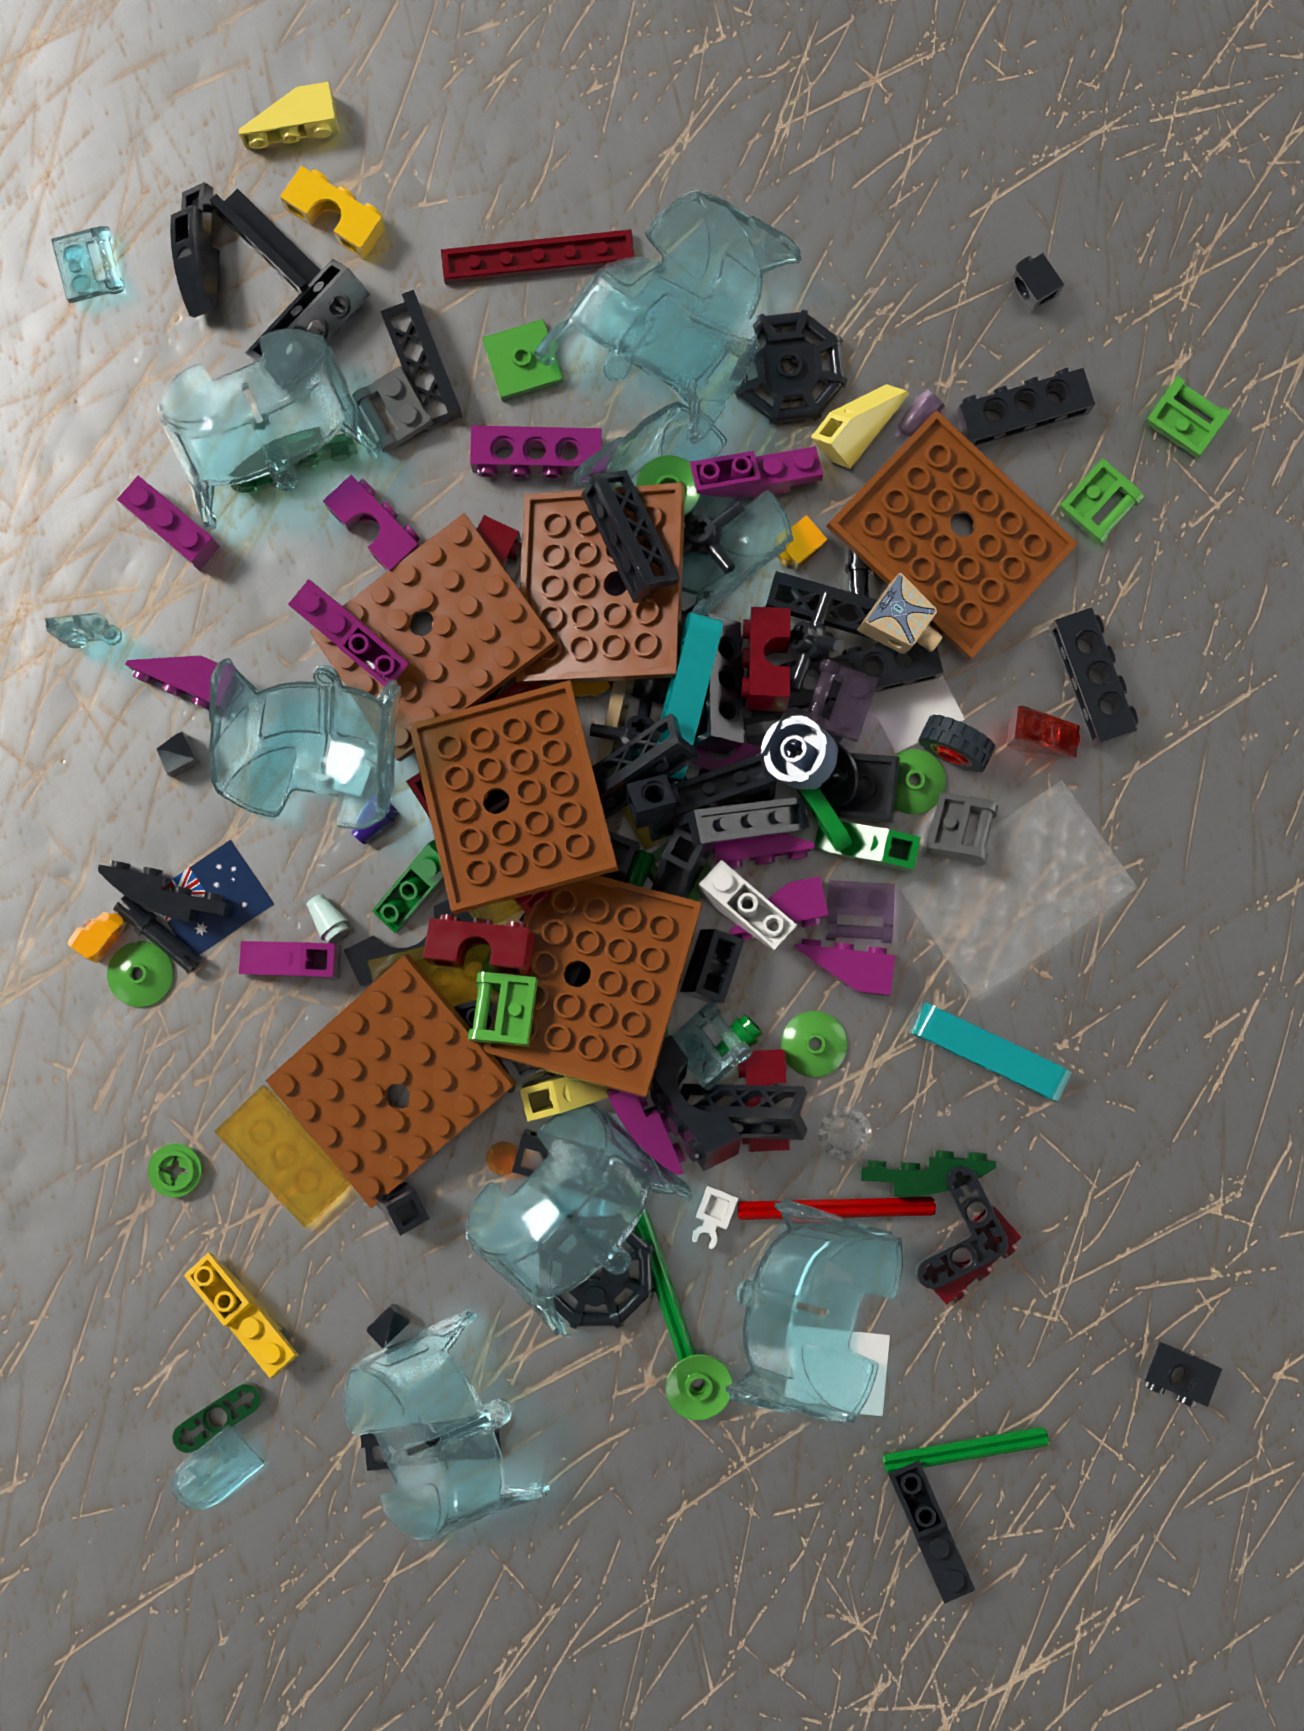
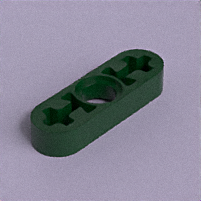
[172,1382,263,1453]

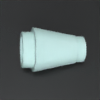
[306,894,351,944]

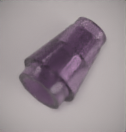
[898,389,945,438]

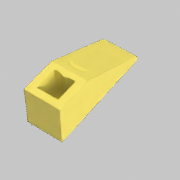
[238,82,339,149]
[811,384,909,469]
[520,1075,609,1121]

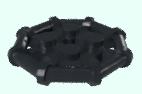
[730,309,848,425]
[535,1212,655,1329]

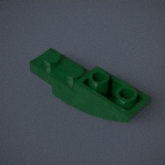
[858,1150,996,1196]

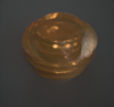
[486,1141,518,1175]

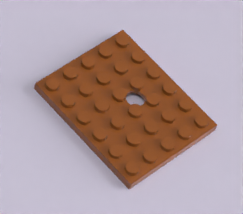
[826,410,1078,661]
[516,483,685,685]
[309,513,558,762]
[409,680,618,915]
[483,876,703,1099]
[265,953,517,1208]

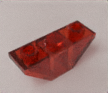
[1006,706,1080,758]

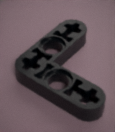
[915,1165,1008,1289]

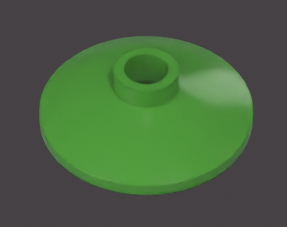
[636,455,700,516]
[894,749,946,814]
[107,941,174,1007]
[781,1011,847,1077]
[665,1354,733,1420]

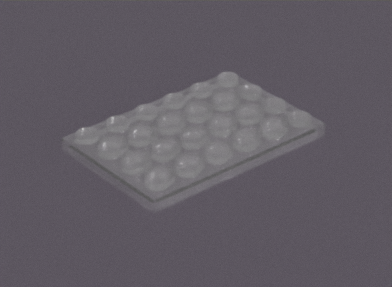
[899,780,1138,1000]

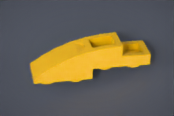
[183,1252,299,1378]

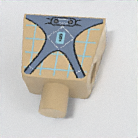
[857,573,943,654]

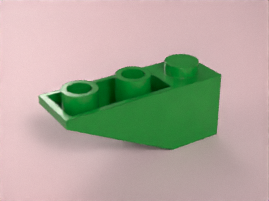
[813,821,921,873]
[372,839,445,933]

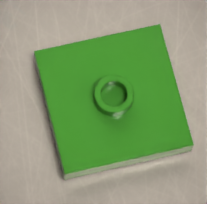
[482,319,563,401]

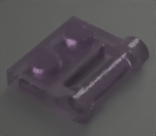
[803,659,879,742]
[825,880,895,943]

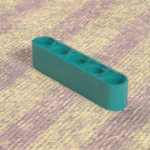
[658,612,723,780]
[911,1003,1072,1103]

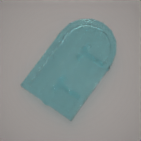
[172,1425,264,1510]

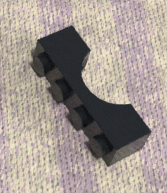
[343,899,478,987]
[649,1035,742,1171]

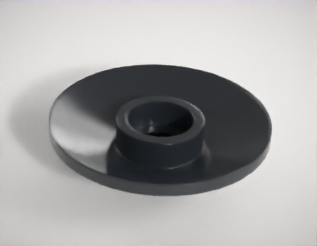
[819,742,858,807]

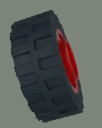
[918,714,996,772]

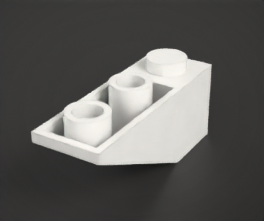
[699,860,797,951]

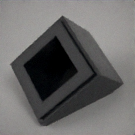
[156,731,201,778]
[367,1304,410,1349]

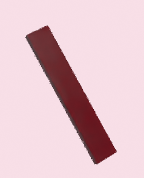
[441,229,635,284]

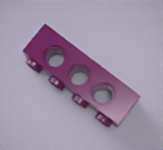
[470,425,602,480]

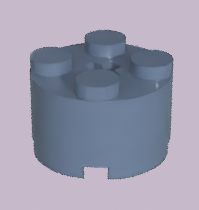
[761,715,838,789]

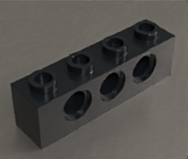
[245,258,370,388]
[955,367,1095,447]
[1049,607,1138,747]
[693,613,745,754]

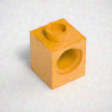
[775,515,828,572]

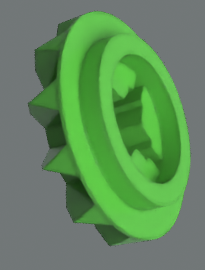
[148,1143,203,1197]

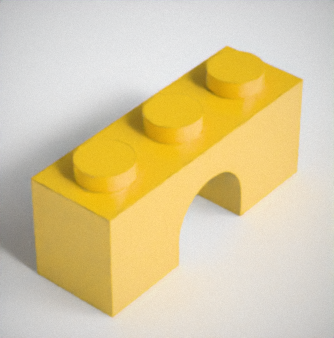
[280,165,385,260]

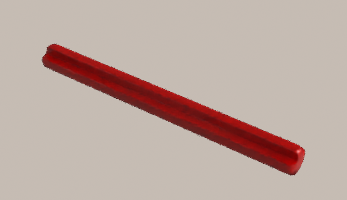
[737,1197,936,1220]

